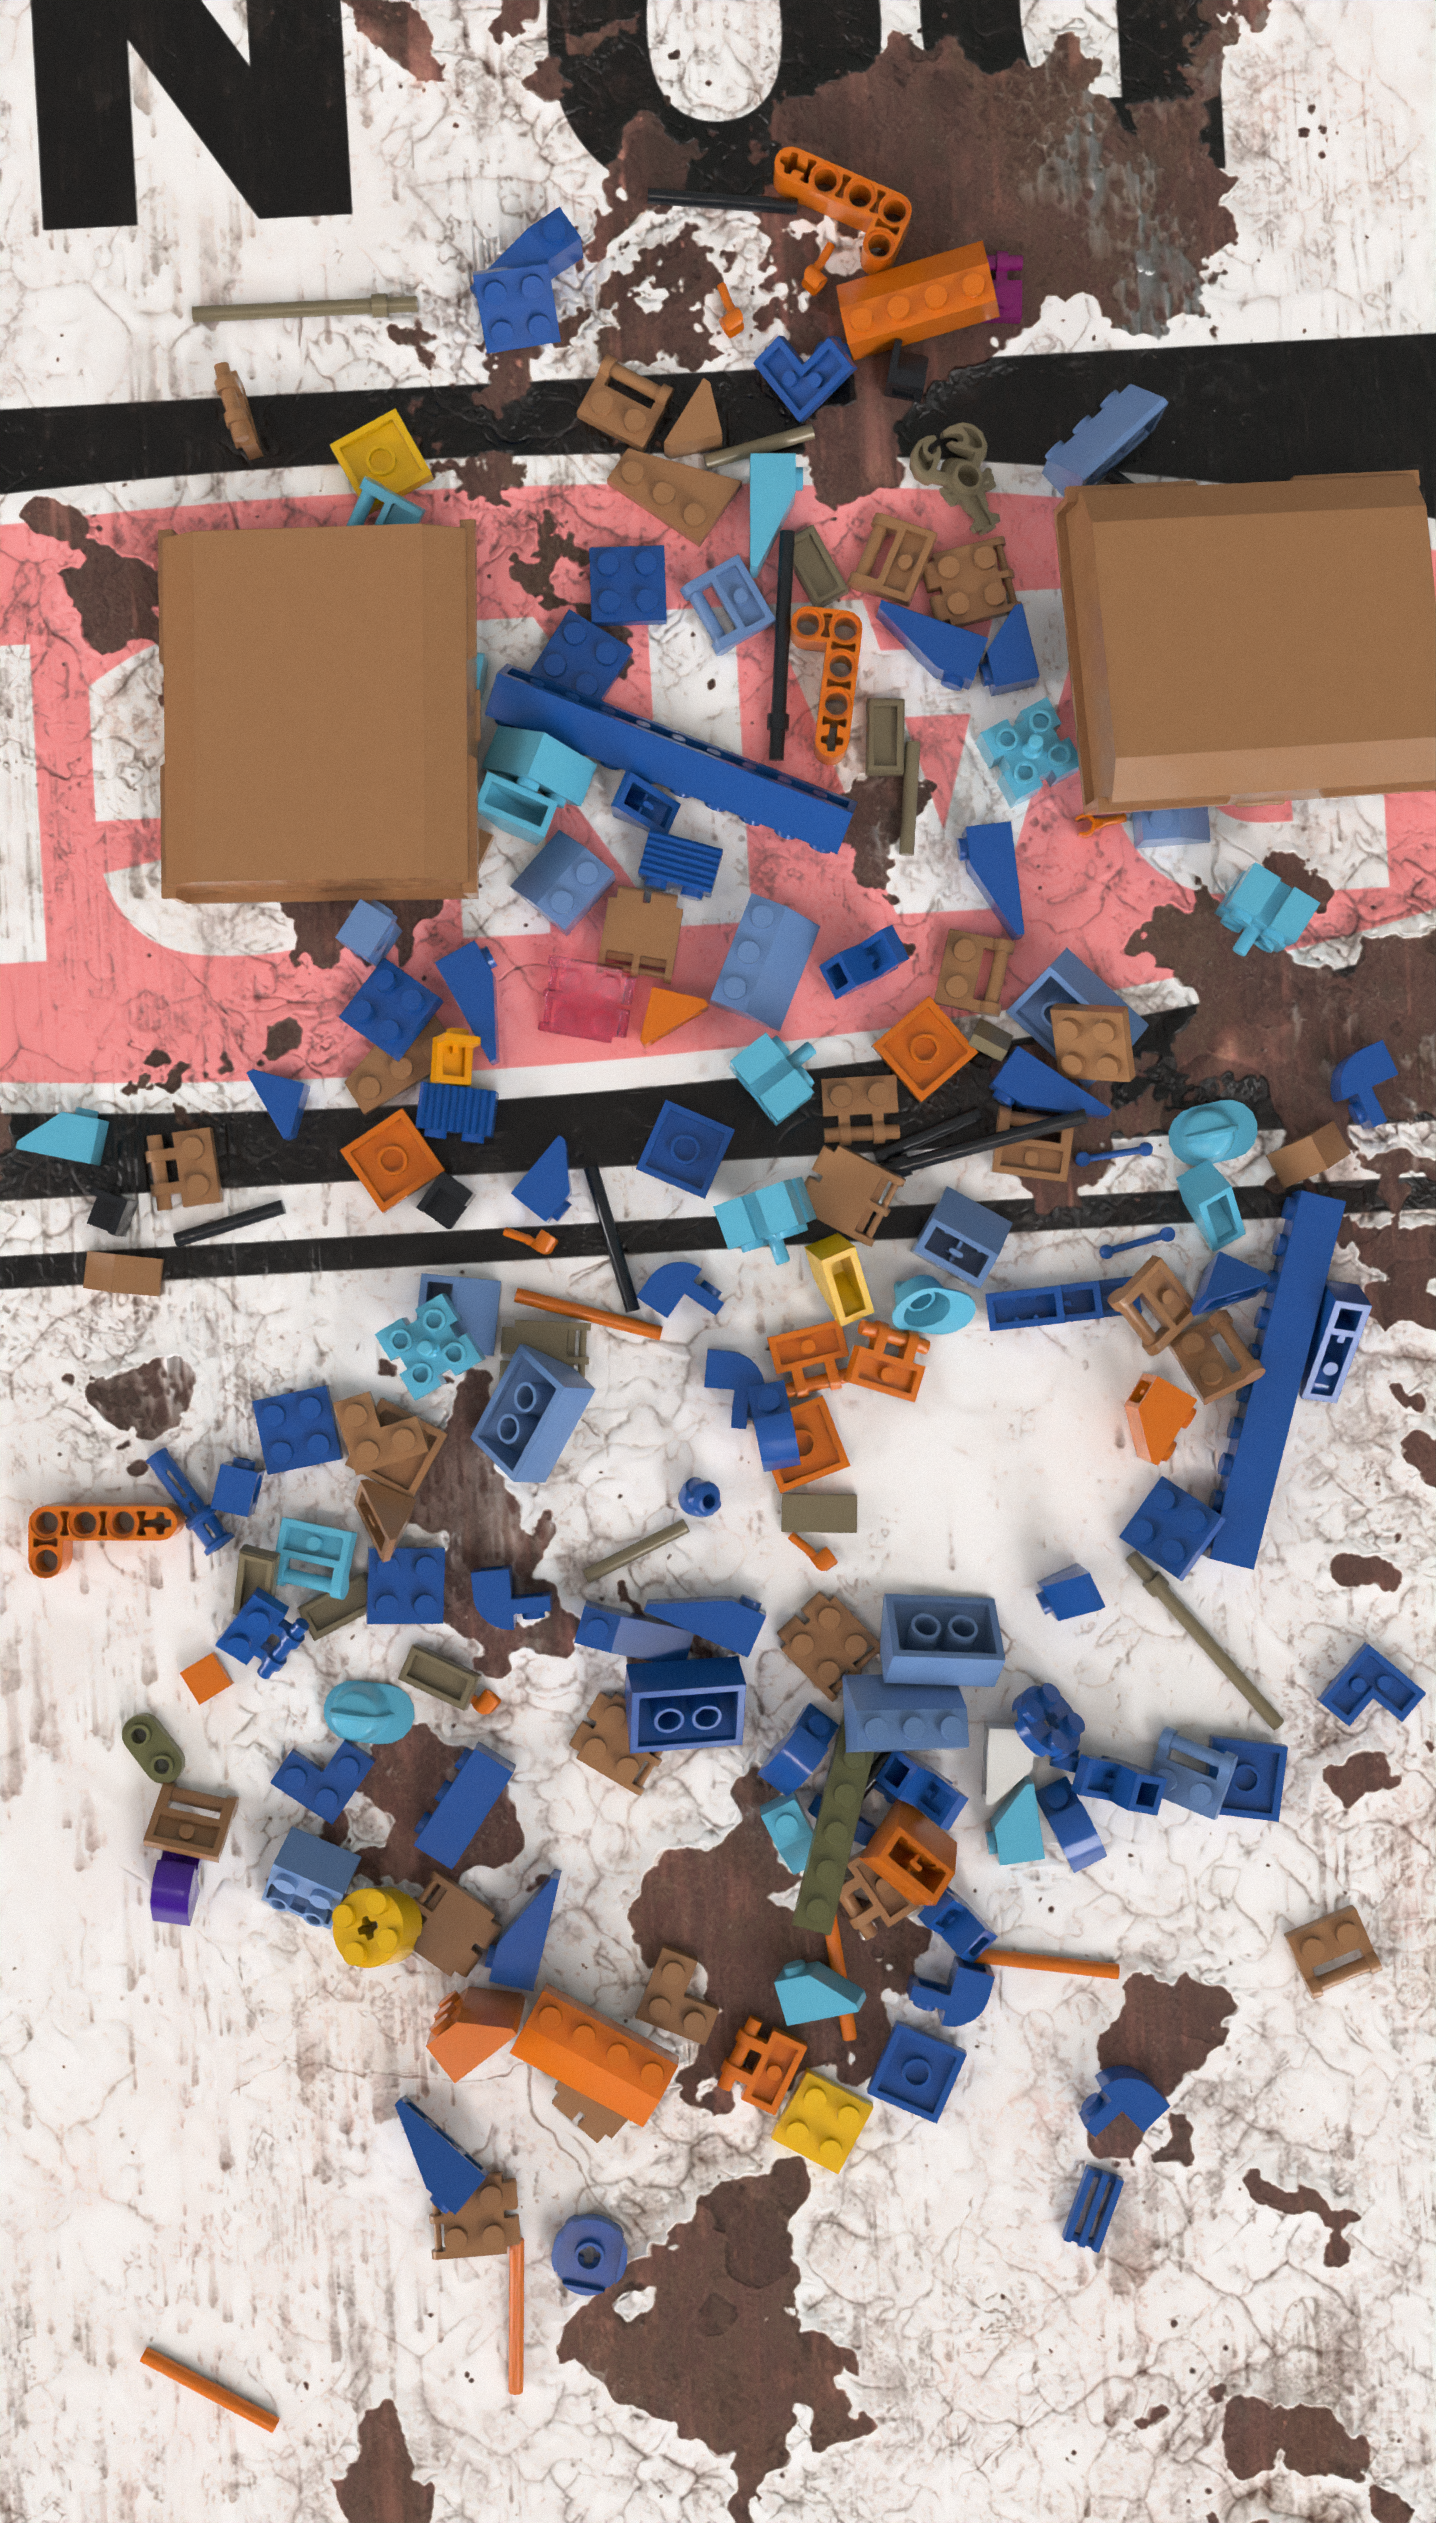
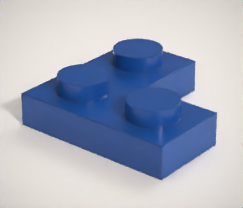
[753,335,857,422]
[1316,1642,1426,1726]
[270,1739,377,1825]

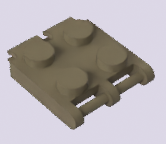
[499,1320,591,1382]

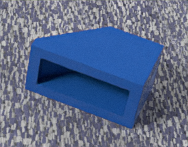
[979,603,1040,697]
[511,1135,572,1223]
[1035,1563,1106,1621]

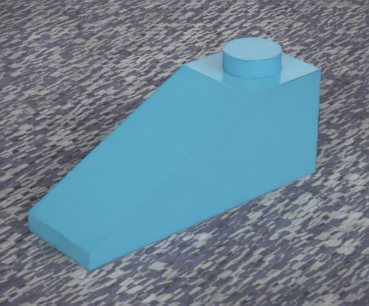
[750,453,803,578]

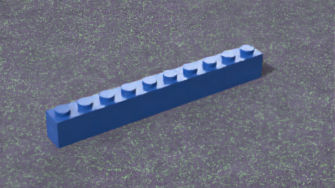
[485,663,858,854]
[1202,1190,1346,1570]

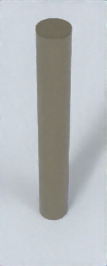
[703,424,815,470]
[899,741,920,856]
[583,1519,690,1583]

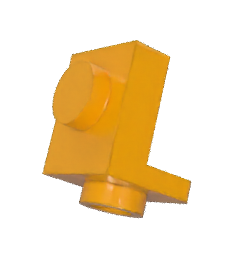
[430,1028,481,1087]

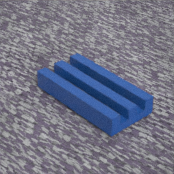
[1062,2164,1124,2253]

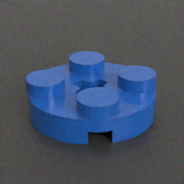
[1012,1683,1085,1761]
[551,2214,628,2296]

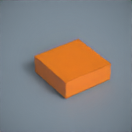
[180,1651,234,1705]

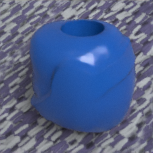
[678,1477,721,1518]

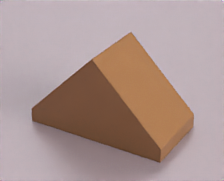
[664,378,722,459]
[1266,1120,1351,1189]
[83,1251,164,1296]
[354,1479,416,1562]

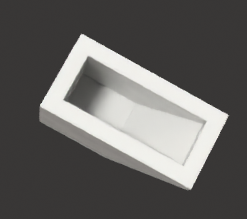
[981,1721,1039,1805]

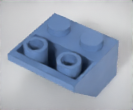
[910,1186,1012,1288]
[417,1273,501,1356]
[261,1826,361,1929]

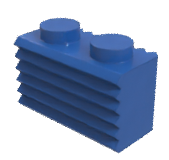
[638,829,723,901]
[415,1082,499,1144]

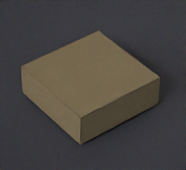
[968,1018,1013,1061]

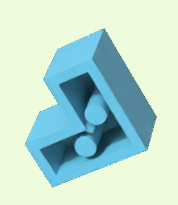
[481,725,598,809]

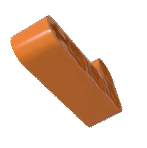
[773,146,912,275]
[790,606,863,766]
[28,1503,186,1579]

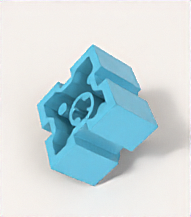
[975,697,1079,808]
[1214,862,1320,956]
[729,1032,816,1126]
[713,1176,817,1265]
[375,1293,486,1401]

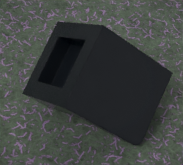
[884,339,929,403]
[416,1171,477,1229]
[87,1187,139,1237]

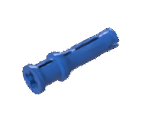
[146,1447,235,1556]

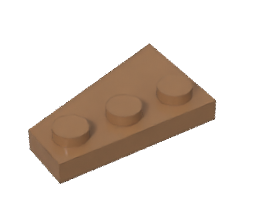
[607,448,742,547]
[344,1014,446,1115]

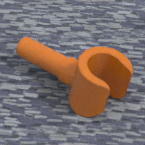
[801,242,835,296]
[717,282,744,339]
[1075,813,1127,839]
[503,1227,558,1255]
[788,1532,838,1571]
[471,1688,501,1715]

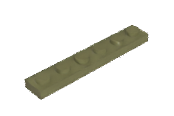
[791,1709,874,1935]

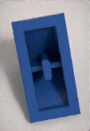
[611,771,681,834]
[246,1069,311,1141]
[1190,1251,1271,1316]

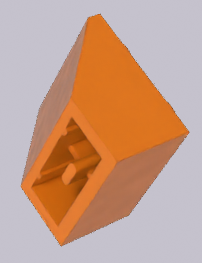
[1124,1373,1197,1466]
[859,1798,957,1905]

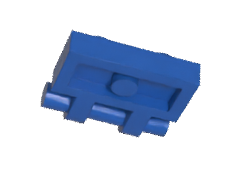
[215,1587,309,1679]

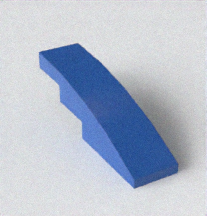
[985,1276,1142,1331]

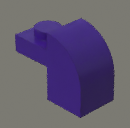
[150,1850,203,1926]

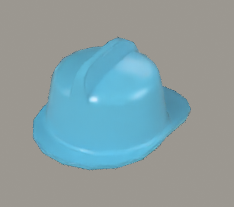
[1169,1100,1258,1166]
[892,1275,976,1335]
[324,1680,414,1744]

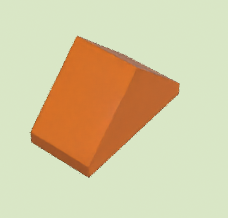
[640,987,709,1049]

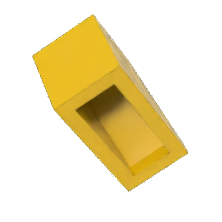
[804,1233,874,1327]

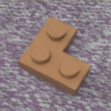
[333,1391,430,1476]
[635,1943,719,2046]

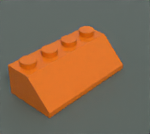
[836,240,1000,361]
[510,1983,679,2127]

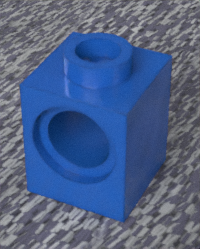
[210,1457,265,1517]

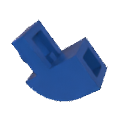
[819,925,910,1000]
[1330,1040,1399,1130]
[636,1262,724,1318]
[704,1348,764,1429]
[747,1380,801,1472]
[471,1565,553,1630]
[757,1702,839,1797]
[875,1751,969,1831]
[1071,1754,1167,1816]
[1035,1776,1107,1873]
[917,1886,998,1964]
[906,1956,995,2027]
[1078,2065,1170,2137]

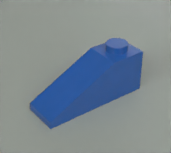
[470,206,583,299]
[876,600,988,691]
[957,821,1025,941]
[435,940,500,1065]
[988,1046,1112,1119]
[1299,1280,1372,1404]
[644,1594,767,1658]
[574,1600,694,1662]
[485,1869,562,1992]
[395,2095,490,2215]

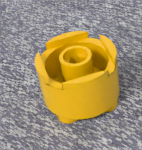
[332,1886,422,1968]

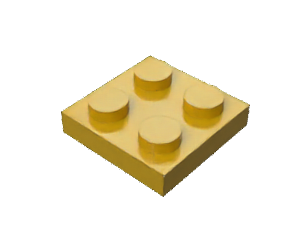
[330,408,434,515]
[771,2067,874,2174]

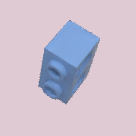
[335,899,402,967]

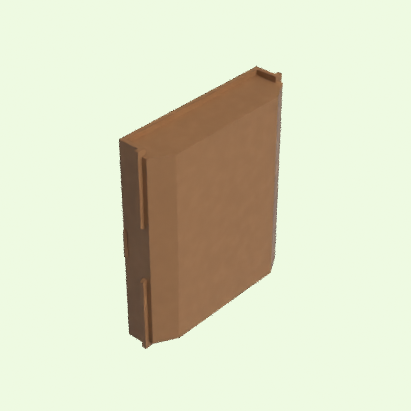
[1053,470,1436,815]
[158,519,481,904]

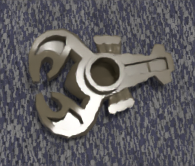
[909,422,1000,536]

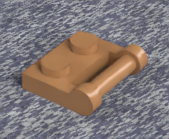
[577,354,675,453]
[846,513,937,607]
[933,929,1016,1017]
[990,1105,1074,1183]
[1107,1255,1195,1356]
[1168,1310,1266,1405]
[143,1782,239,1863]
[1284,1905,1383,2000]

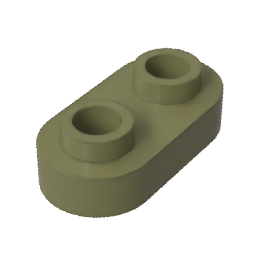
[122,1713,185,1784]

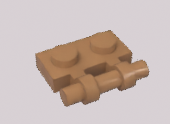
[214,362,264,460]
[820,1075,900,1146]
[145,1127,223,1211]
[839,1848,920,1940]

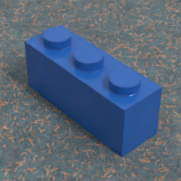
[413,1741,516,1870]

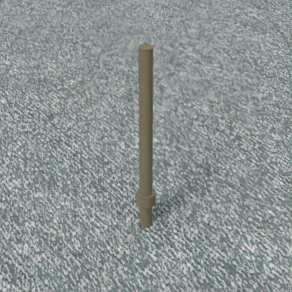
[192,293,419,322]
[1125,1551,1284,1730]

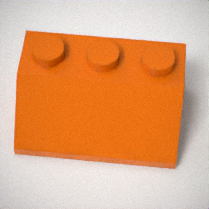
[426,1986,526,2083]

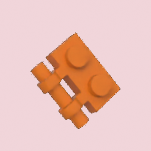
[843,1319,930,1403]
[767,1320,850,1399]
[717,2015,808,2115]

